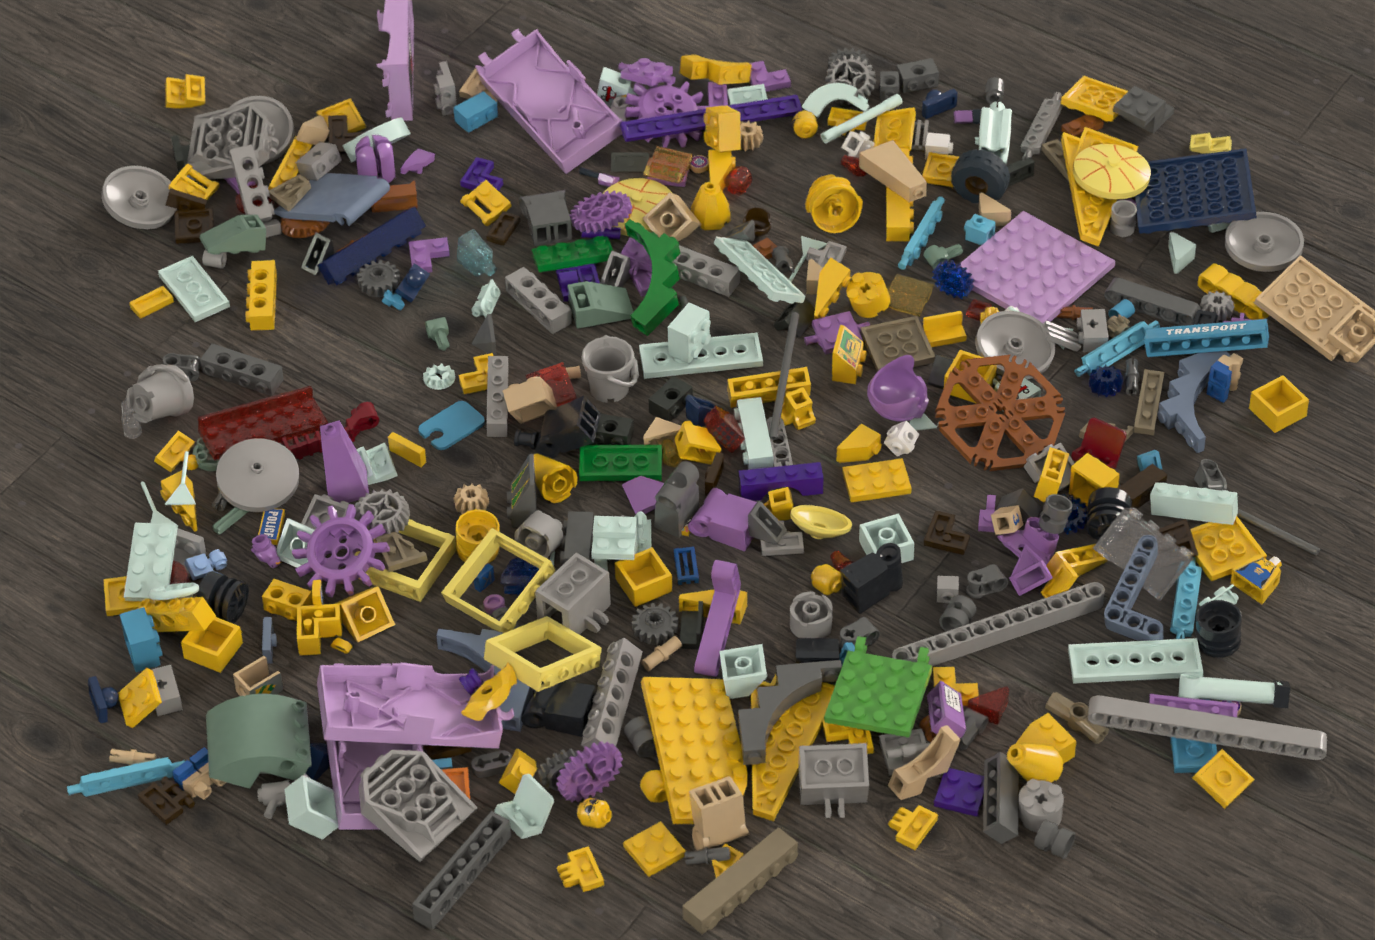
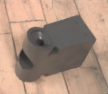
[519,190,572,246]
[654,461,700,538]

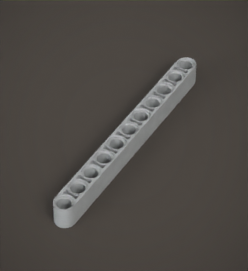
[892,582,1105,666]
[1088,695,1327,760]

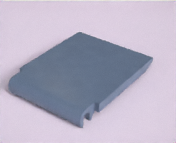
[274,173,390,226]

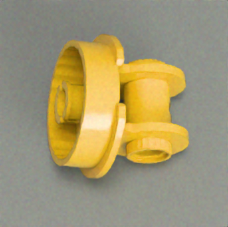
[805,174,863,233]

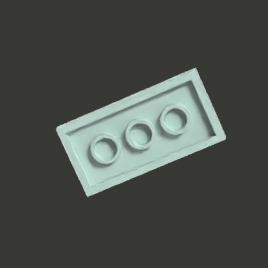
[158,256,230,322]
[124,523,178,601]

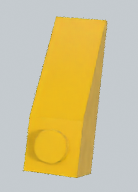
[708,150,736,191]
[1034,447,1069,502]
[1046,544,1109,577]
[679,590,747,624]

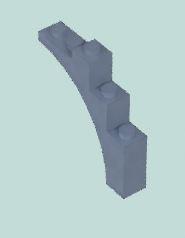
[1157,351,1230,453]
[437,629,533,732]

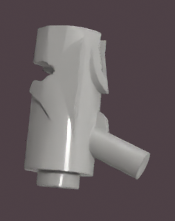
[258,779,297,819]

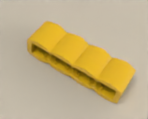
[1198,264,1269,320]

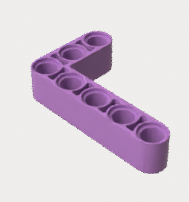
[694,560,741,677]

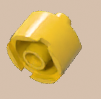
[846,272,890,318]

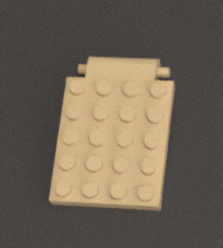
[1254,255,1375,363]

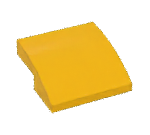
[165,74,205,108]

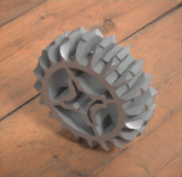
[825,55,876,105]
[354,489,410,535]

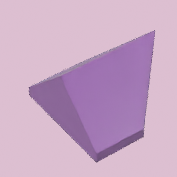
[1009,544,1053,596]

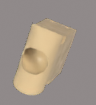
[689,776,750,850]

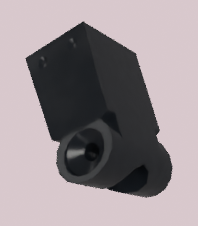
[536,396,601,459]
[840,543,903,614]
[521,681,596,737]

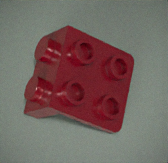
[1071,417,1127,470]

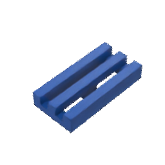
[674,547,699,585]

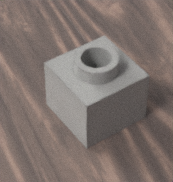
[937,576,959,603]

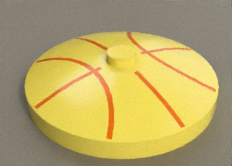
[1073,144,1151,199]
[603,178,672,236]

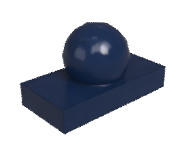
[922,89,958,119]
[395,263,430,303]
[88,676,119,723]

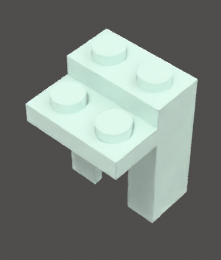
[592,516,638,571]

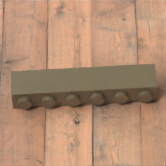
[683,827,798,935]

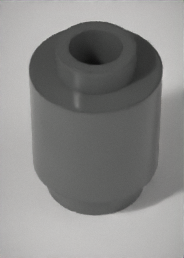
[985,77,1004,104]

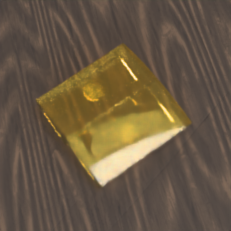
[643,146,693,184]
[888,274,934,317]

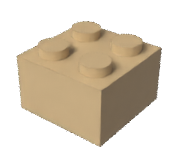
[503,377,557,424]

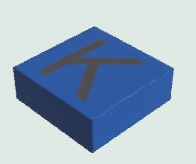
[474,563,494,592]

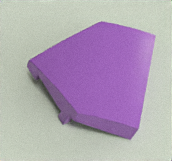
[622,476,664,514]

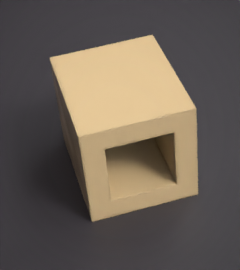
[991,505,1023,535]

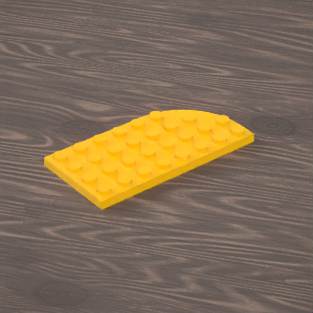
[641,677,748,824]

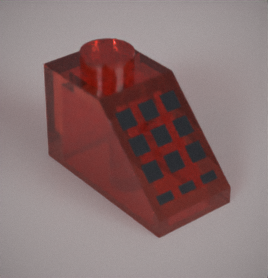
[703,406,745,453]

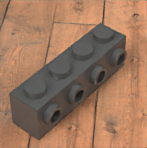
[983,752,1018,844]

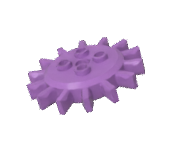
[624,81,709,148]
[292,504,390,597]

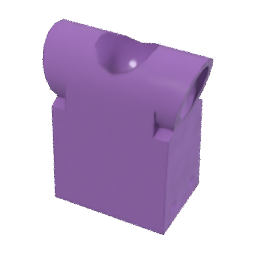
[688,488,757,551]

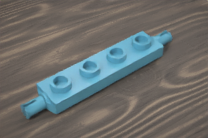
[898,196,945,270]
[1074,320,1160,377]
[1170,557,1202,639]
[67,757,185,796]

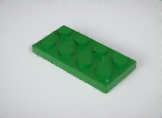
[532,236,613,273]
[579,445,662,481]

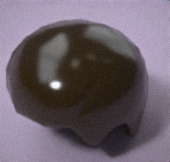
[743,207,772,237]

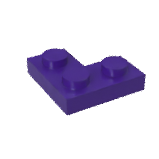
[460,157,503,191]

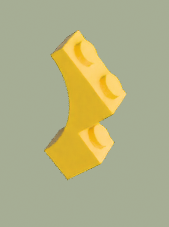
[680,55,752,85]

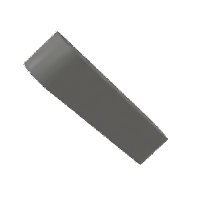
[1104,278,1202,326]

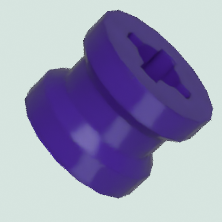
[459,668,484,695]

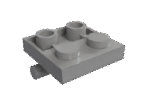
[879,729,930,775]

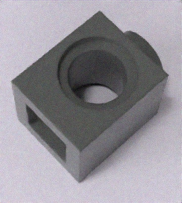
[879,71,899,100]

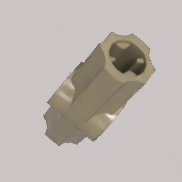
[1045,692,1109,744]

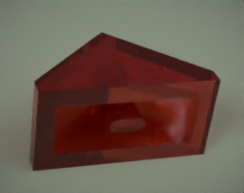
[967,686,1009,725]

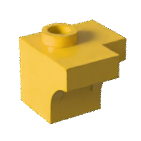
[781,387,816,431]
[764,487,794,521]

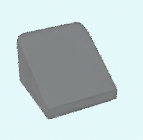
[262,219,282,237]

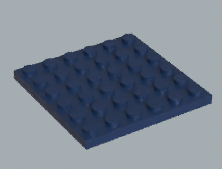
[1135,148,1257,234]

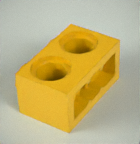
[262,579,313,621]

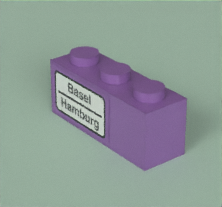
[927,681,966,738]

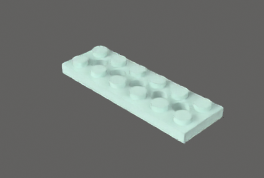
[714,237,806,304]
[639,333,763,379]
[1068,638,1203,683]

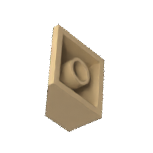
[642,193,701,241]

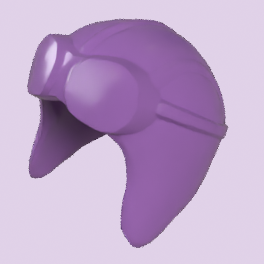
[867,355,929,421]

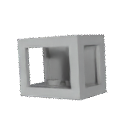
[535,553,611,635]
[798,743,869,818]

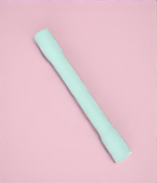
[821,94,902,144]

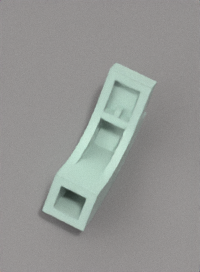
[802,83,870,118]
[343,117,410,162]

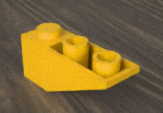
[814,257,851,319]
[160,470,197,532]

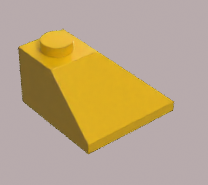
[335,586,395,643]

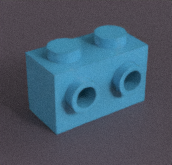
[454,91,498,133]

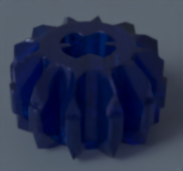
[1089,364,1123,398]

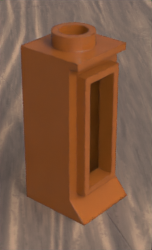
[372,180,418,213]

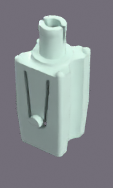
[975,102,1012,164]

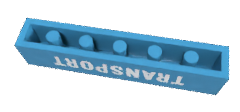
[1144,319,1269,357]

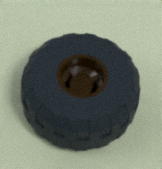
[951,149,1010,204]

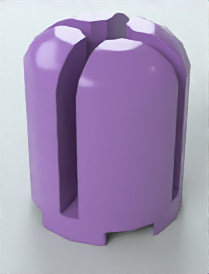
[355,134,396,183]

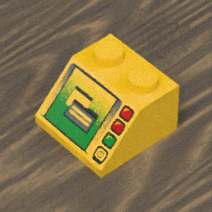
[832,325,866,384]

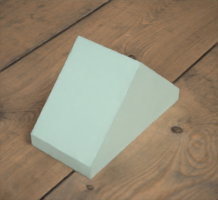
[1168,232,1196,274]

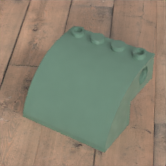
[206,694,311,789]

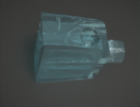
[457,229,497,276]

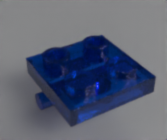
[500,558,551,596]

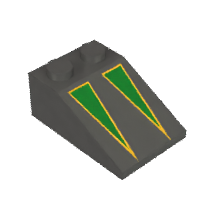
[507,454,537,528]

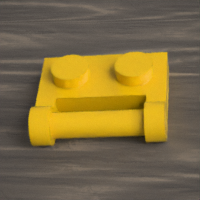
[168,164,220,200]
[461,180,512,226]

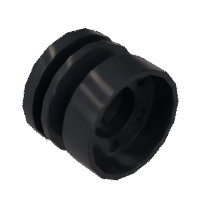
[1086,487,1132,543]
[196,571,249,624]
[1196,600,1241,658]

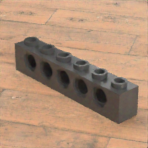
[412,811,511,930]

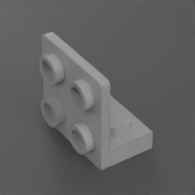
[171,529,206,582]

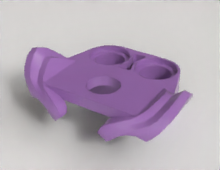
[997,517,1059,565]

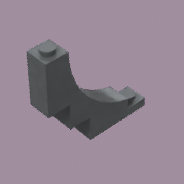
[738,660,842,765]

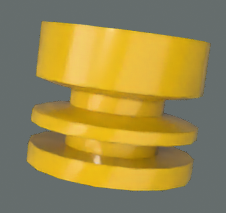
[456,509,500,564]

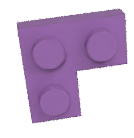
[750,61,791,91]
[409,237,450,272]

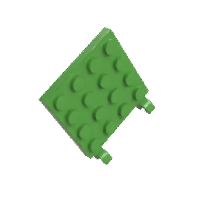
[824,636,932,738]

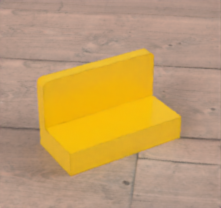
[923,311,966,347]

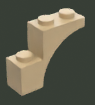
[888,725,961,800]

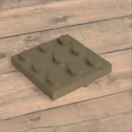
[860,316,935,372]

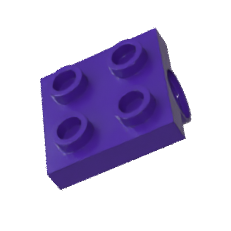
[556,263,600,302]

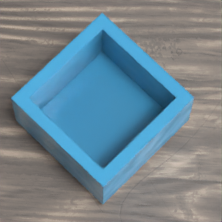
[119,607,162,672]

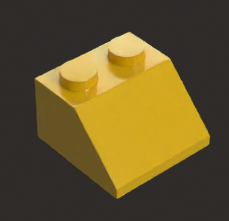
[1015,713,1076,764]

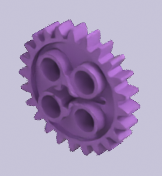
[570,191,632,233]
[556,741,623,802]

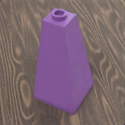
[320,420,369,503]

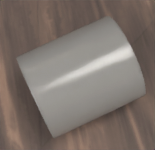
[202,249,227,269]

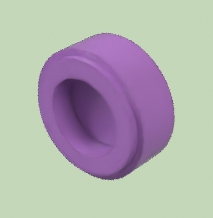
[483,594,505,615]

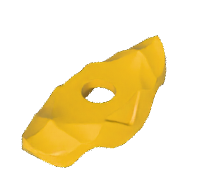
[461,663,517,721]

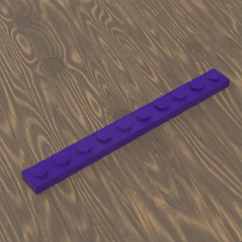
[620,95,803,142]

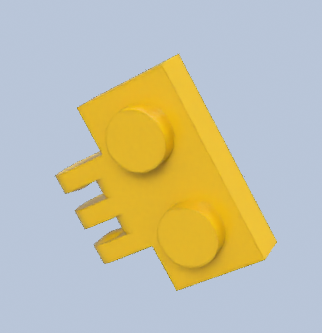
[828,107,867,136]
[888,805,938,850]
[557,846,604,892]

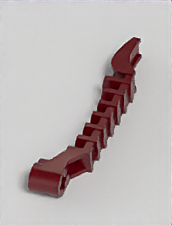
[281,402,380,460]

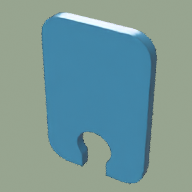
[419,401,485,450]

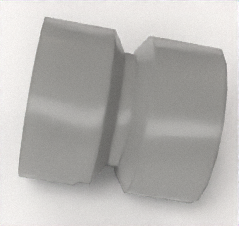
[1110,200,1137,237]

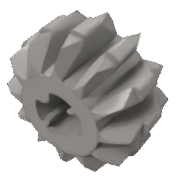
[1200,290,1234,323]

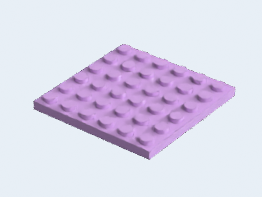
[950,211,1115,323]

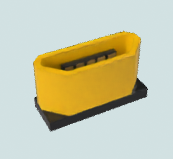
[331,635,354,654]

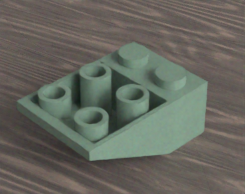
[200,214,266,255]
[568,281,633,329]

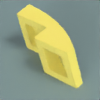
[1190,133,1232,154]

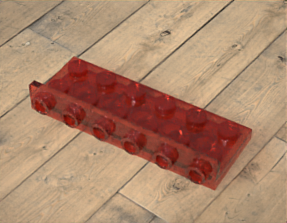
[198,386,328,461]

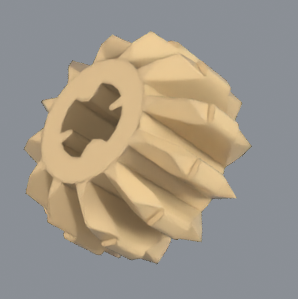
[740,121,763,152]
[454,483,489,515]

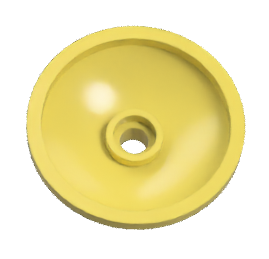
[790,505,852,539]

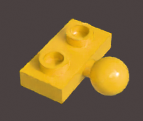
[154,431,198,472]

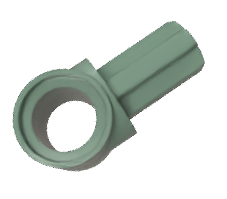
[923,244,963,271]
[425,317,450,351]

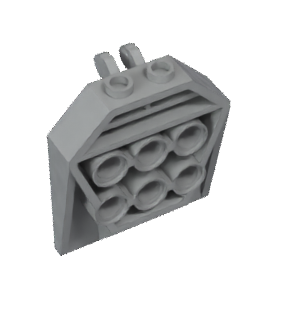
[187,103,279,181]
[359,750,478,862]

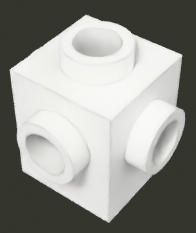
[841,131,875,160]
[884,421,919,456]

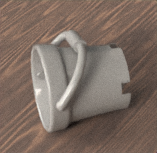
[581,335,639,403]
[126,364,194,423]

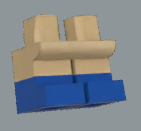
[1207,353,1243,403]
[172,747,227,799]

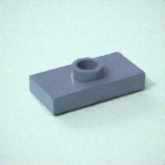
[262,617,277,664]

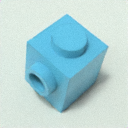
[964,214,995,245]

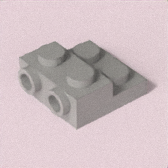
[434,61,456,116]
[1024,443,1075,492]
[301,494,349,530]

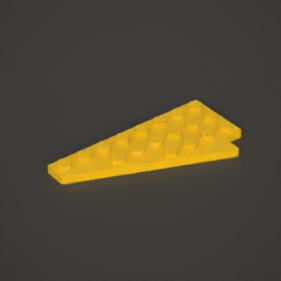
[1061,127,1138,246]
[751,674,835,821]

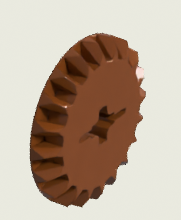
[280,218,330,238]

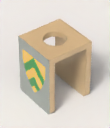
[233,656,283,696]

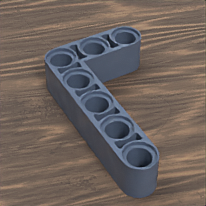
[1104,535,1164,641]

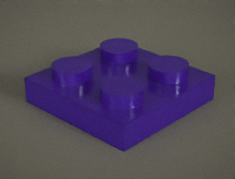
[934,768,984,817]

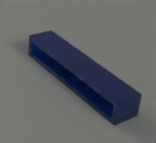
[317,206,426,285]

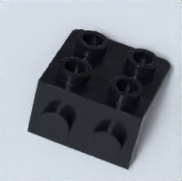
[796,638,839,664]

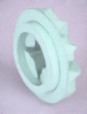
[423,364,455,390]

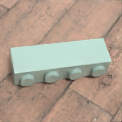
[734,397,773,470]
[1150,483,1238,525]

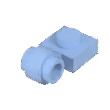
[184,549,227,580]

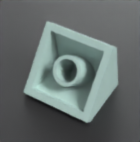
[277,518,315,567]

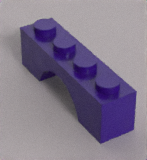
[739,462,823,501]

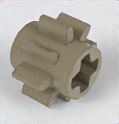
[1107,314,1130,338]

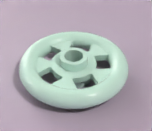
[148,583,199,600]

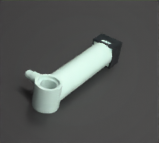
[1178,673,1291,708]

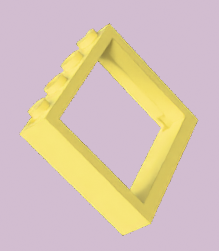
[355,519,456,602]
[441,528,556,633]
[484,616,602,692]

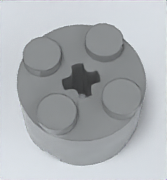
[515,510,563,558]
[790,592,833,638]
[1018,779,1064,832]

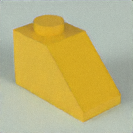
[836,424,882,463]
[499,748,537,794]

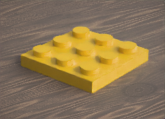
[1060,76,1128,122]
[1191,516,1267,581]

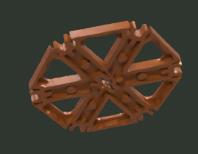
[935,355,1066,471]

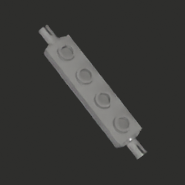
[1021,92,1063,160]

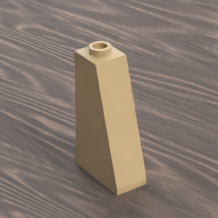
[859,140,927,202]

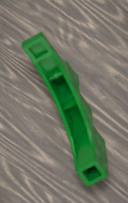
[625,219,681,336]

